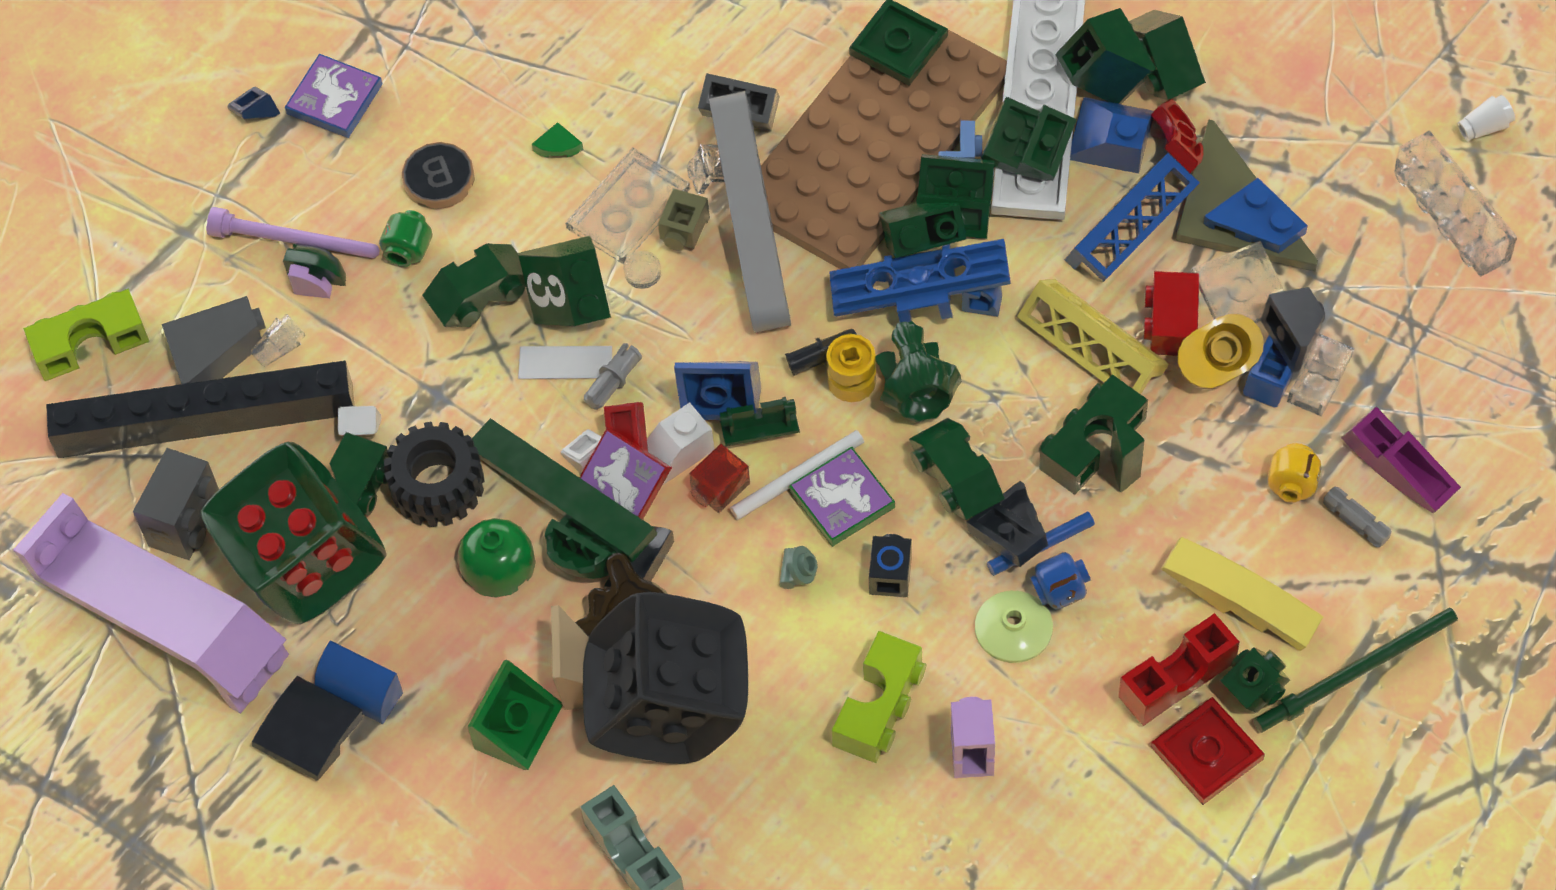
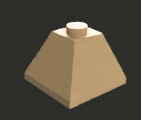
[551,605,589,710]

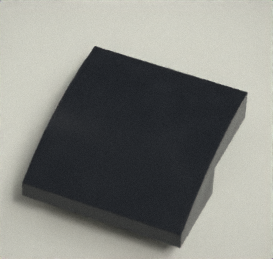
[252,676,363,781]

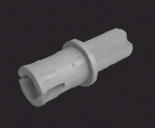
[584,343,642,410]

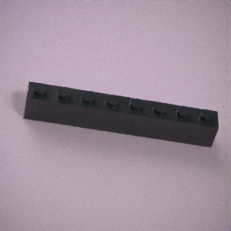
[46,360,355,458]

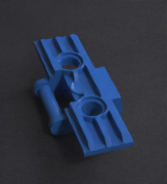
[829,239,1011,323]

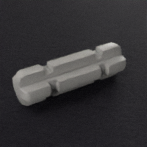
[1323,486,1392,547]

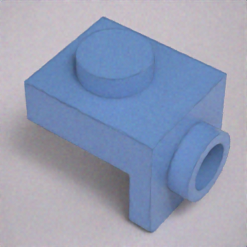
[938,121,982,159]

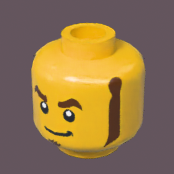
[1268,443,1321,502]

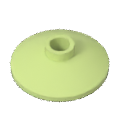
[975,590,1053,663]

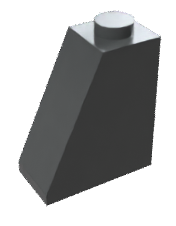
[162,296,266,384]

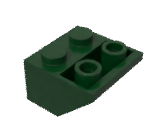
[1055,8,1156,104]

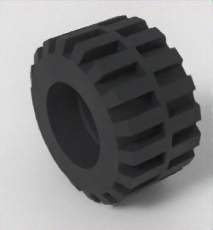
[384,422,485,527]

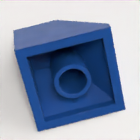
[1070,97,1154,174]
[674,361,761,420]

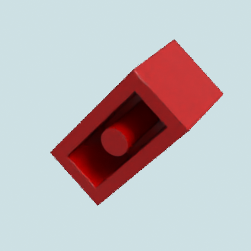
[1143,271,1199,356]

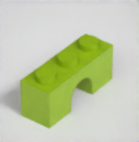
[23,288,150,381]
[831,631,927,763]

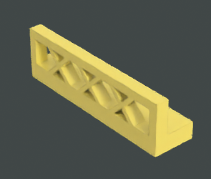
[1017,279,1169,394]

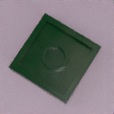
[849,0,948,86]

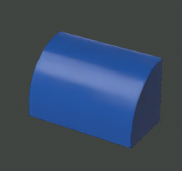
[315,640,403,724]

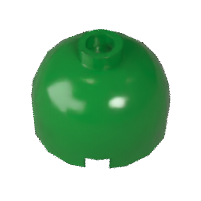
[458,518,536,598]

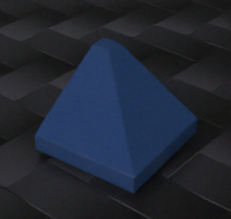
[227,86,280,119]

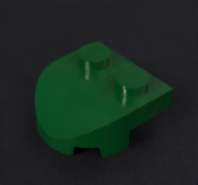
[545,516,618,579]

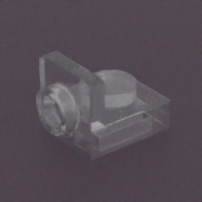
[687,144,725,194]

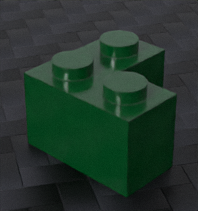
[1129,10,1206,100]

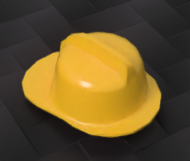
[1178,314,1264,388]

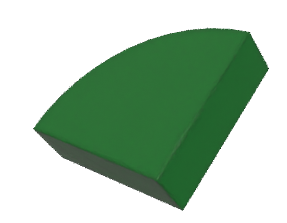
[532,122,583,158]

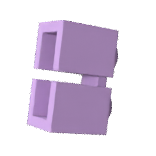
[951,697,995,778]

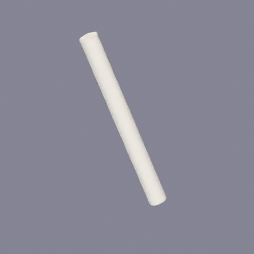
[730,430,864,520]

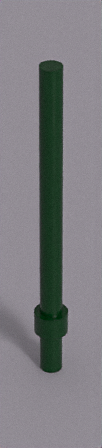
[1253,607,1458,733]

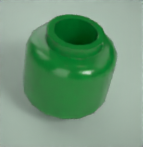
[379,210,433,267]

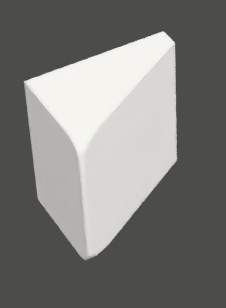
[338,406,381,435]
[560,429,602,474]

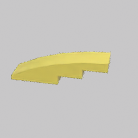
[1161,537,1324,651]

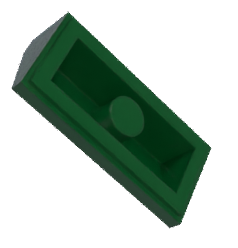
[1110,415,1145,492]

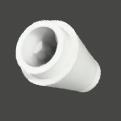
[1457,95,1515,141]

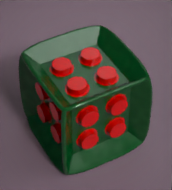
[201,442,387,624]

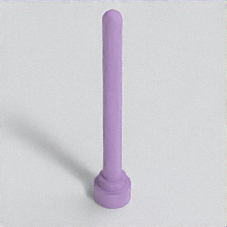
[206,207,380,258]

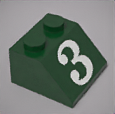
[518,236,611,326]

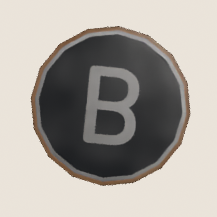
[402,142,475,209]

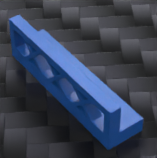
[1064,153,1200,282]

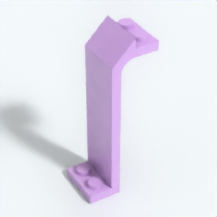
[13,493,289,714]

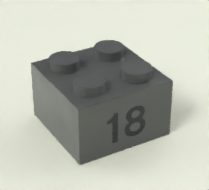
[133,448,219,560]

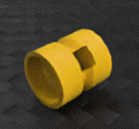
[826,334,876,402]

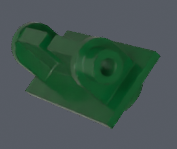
[719,397,800,446]

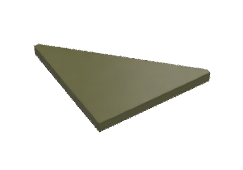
[1176,120,1318,272]

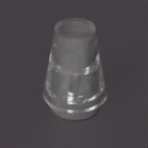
[250,314,306,368]

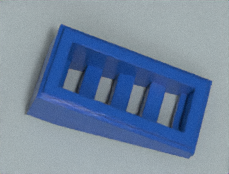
[1243,335,1294,407]

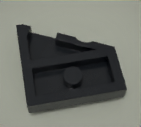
[966,481,1048,567]

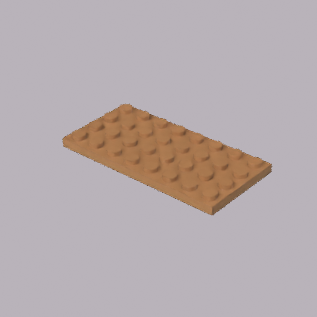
[761,1,1007,269]

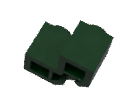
[422,243,526,327]
[909,418,1005,520]

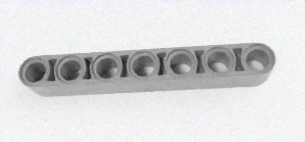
[709,91,791,333]

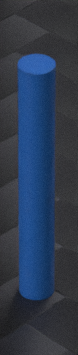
[987,511,1095,576]

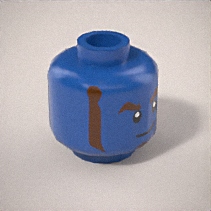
[1030,552,1091,610]

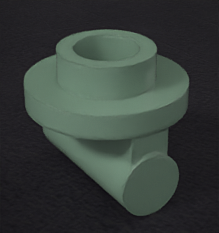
[779,546,818,589]

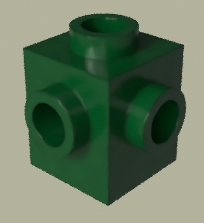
[1220,647,1290,713]

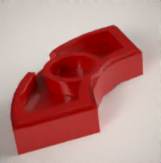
[1151,99,1204,173]

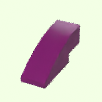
[1341,406,1461,513]

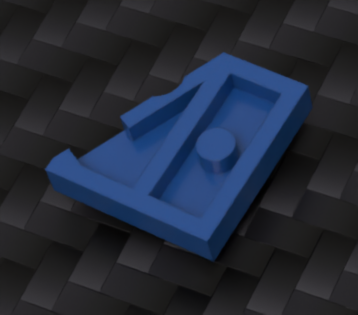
[1204,178,1308,253]

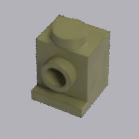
[658,188,710,251]

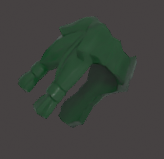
[876,321,962,423]

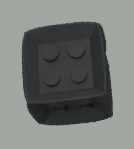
[583,592,748,764]

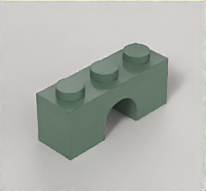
[580,785,684,890]

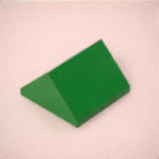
[468,660,563,770]

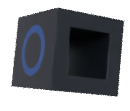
[869,534,912,598]

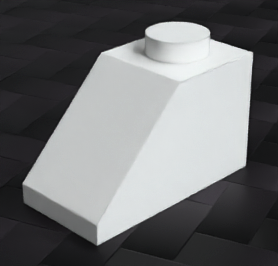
[647,403,715,485]

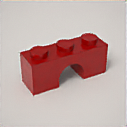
[1119,613,1240,726]

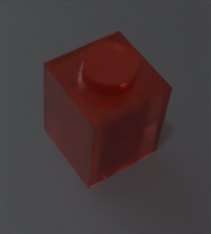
[689,444,750,513]

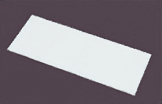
[518,346,612,379]

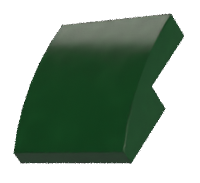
[981,96,1077,181]
[916,154,995,239]

